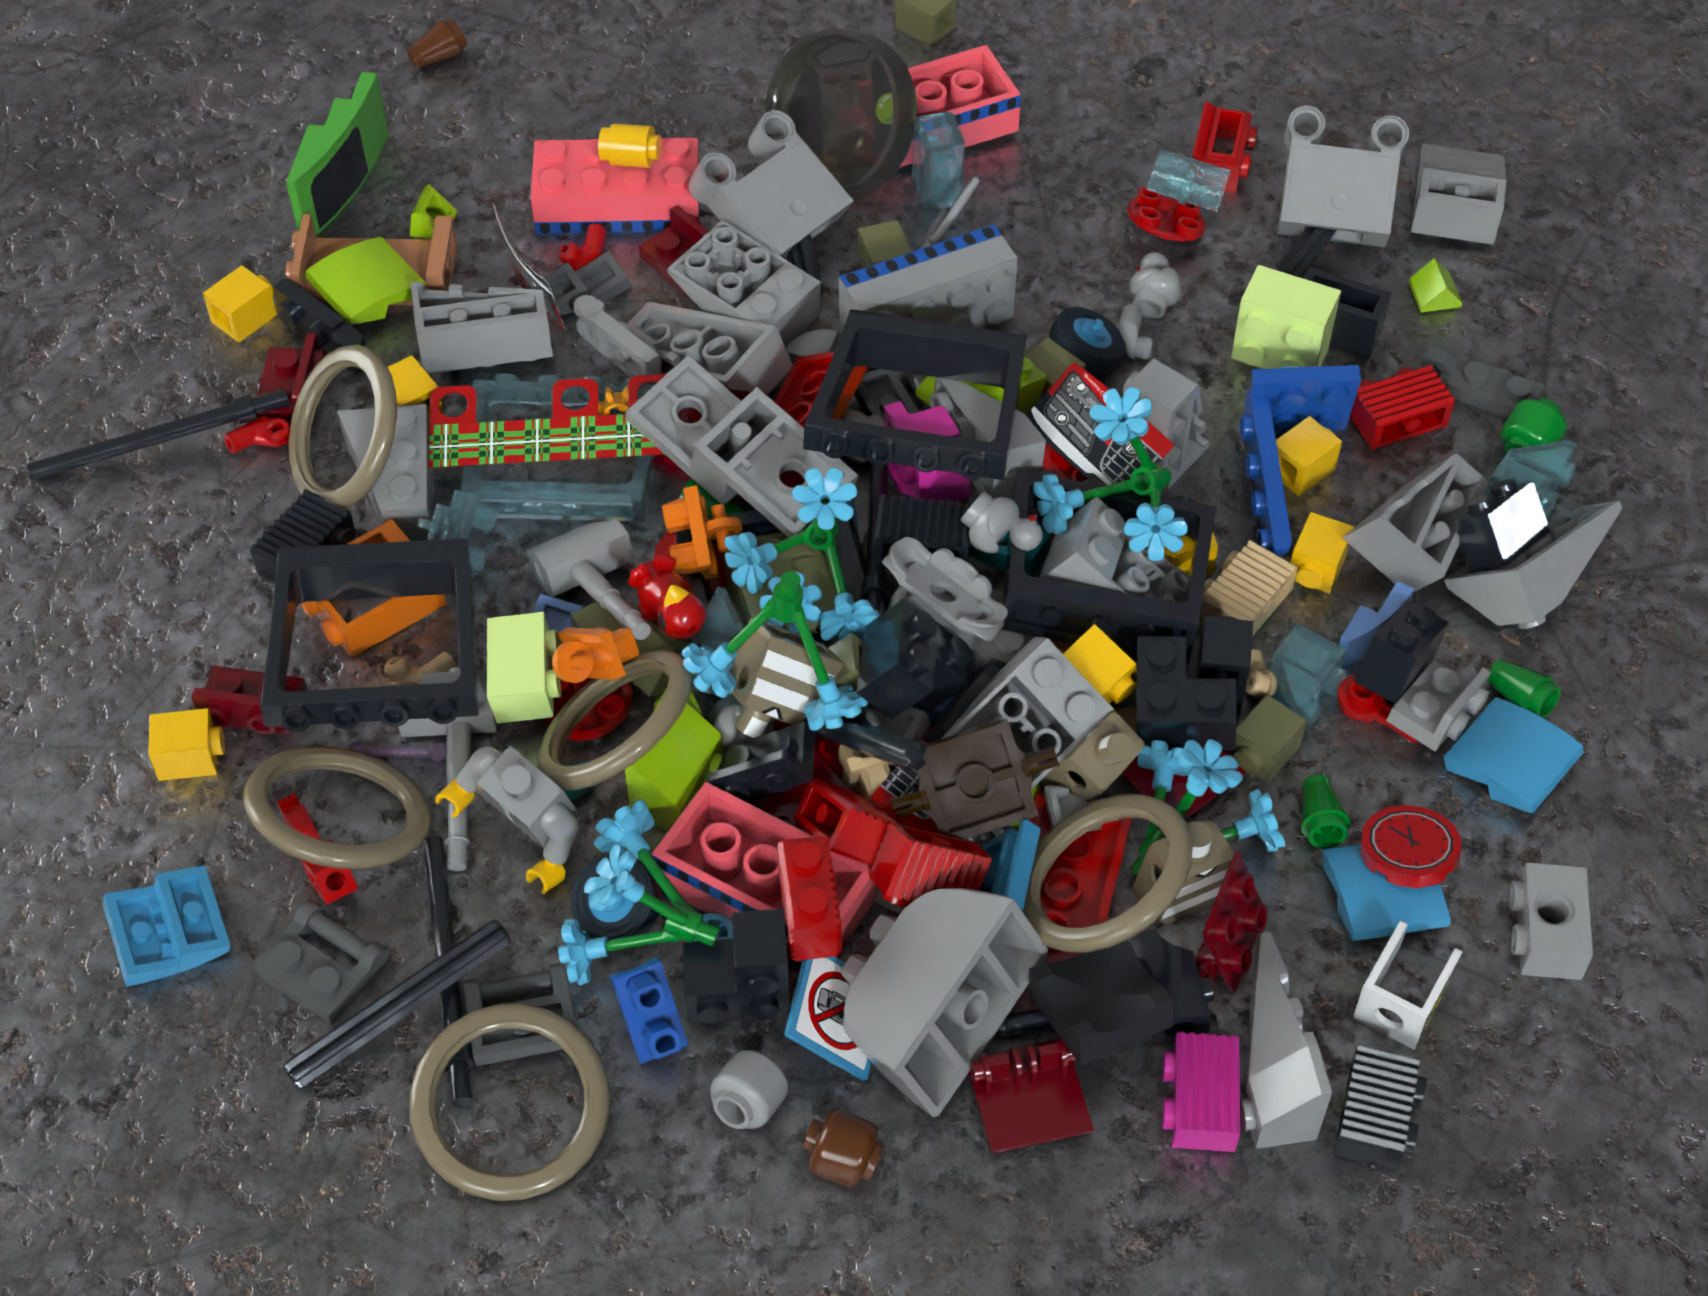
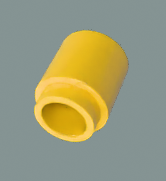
[598,123,662,168]

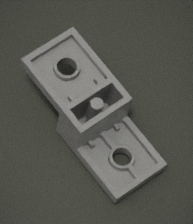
[625,355,858,538]

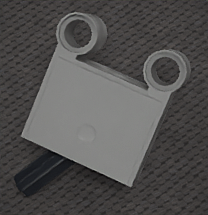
[1277,105,1409,277]
[688,110,854,296]

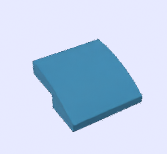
[1444,697,1584,814]
[1322,844,1451,941]
[103,865,231,987]

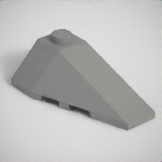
[627,301,793,394]
[1444,500,1622,629]
[1240,932,1332,1149]

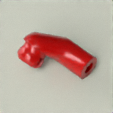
[558,224,607,272]
[223,417,290,454]

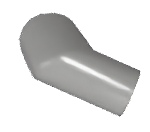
[1118,304,1153,360]

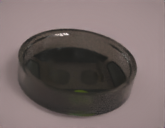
[764,28,917,198]

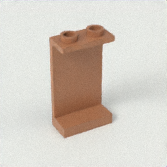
[286,213,457,306]

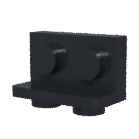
[705,722,815,803]

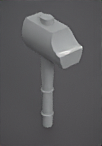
[526,519,651,640]
[398,667,498,872]

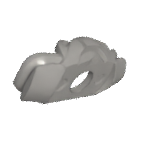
[882,537,1008,641]

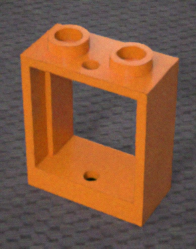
[301,519,447,659]

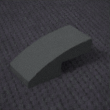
[543,251,632,315]

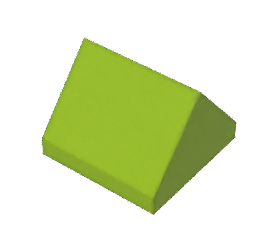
[410,184,458,240]
[1409,258,1462,312]

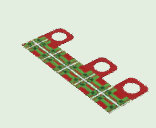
[429,374,666,468]

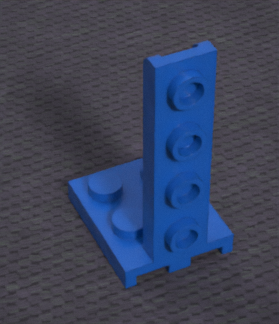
[1240,365,1361,560]

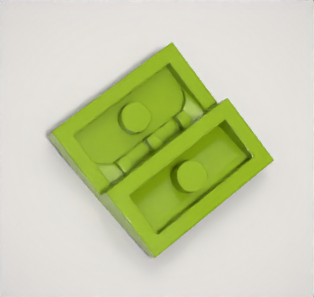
[305,237,427,325]

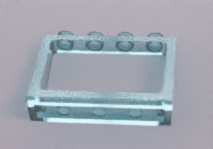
[460,373,655,522]

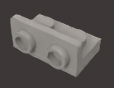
[1386,660,1492,752]

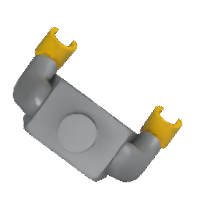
[435,746,580,895]

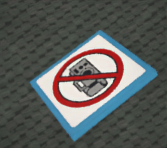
[784,957,871,1081]

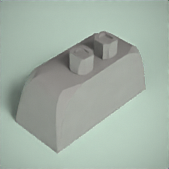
[841,888,1048,1117]

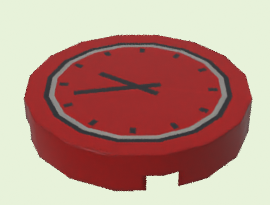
[1360,805,1461,888]

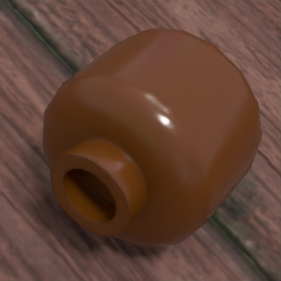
[801,1108,884,1188]

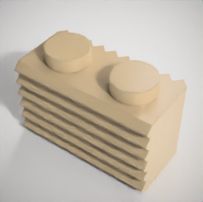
[1199,540,1298,637]

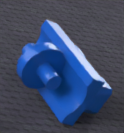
[609,957,689,1064]

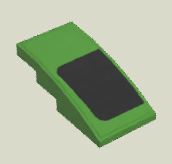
[286,72,389,236]

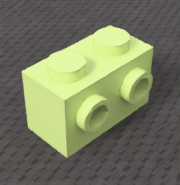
[487,612,561,724]

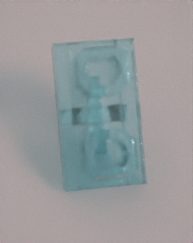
[1146,148,1231,212]
[417,490,499,573]

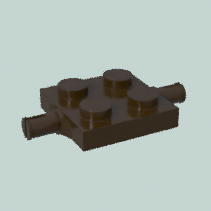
[891,718,1060,840]

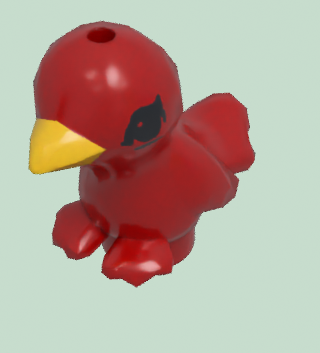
[628,552,707,640]

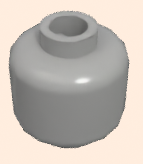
[710,1050,788,1129]

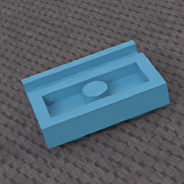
[980,819,1041,911]

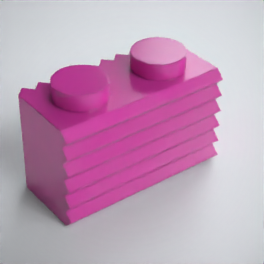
[1162,1031,1240,1152]

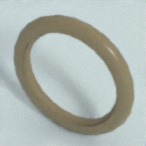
[288,344,397,509]
[537,650,693,790]
[243,746,431,869]
[1022,794,1193,953]
[409,1003,610,1201]

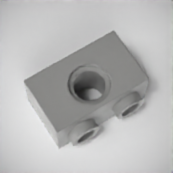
[1509,862,1593,980]

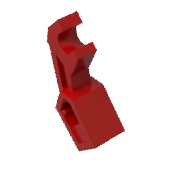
[277,793,358,905]

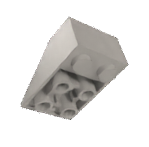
[1411,144,1507,245]
[667,220,821,347]
[930,377,1046,513]
[1040,497,1189,603]
[942,637,1113,790]

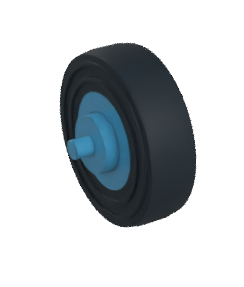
[1049,307,1126,375]
[571,855,662,940]

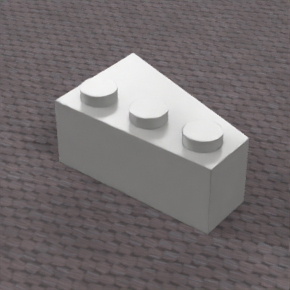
[1123,358,1210,496]

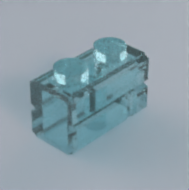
[912,111,965,211]

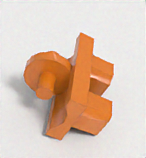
[662,485,742,580]
[552,627,639,683]

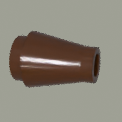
[406,18,467,70]

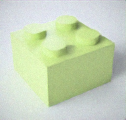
[1231,265,1341,369]

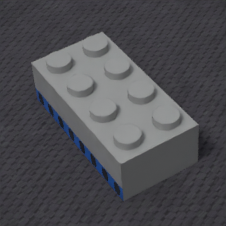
[839,224,1018,368]

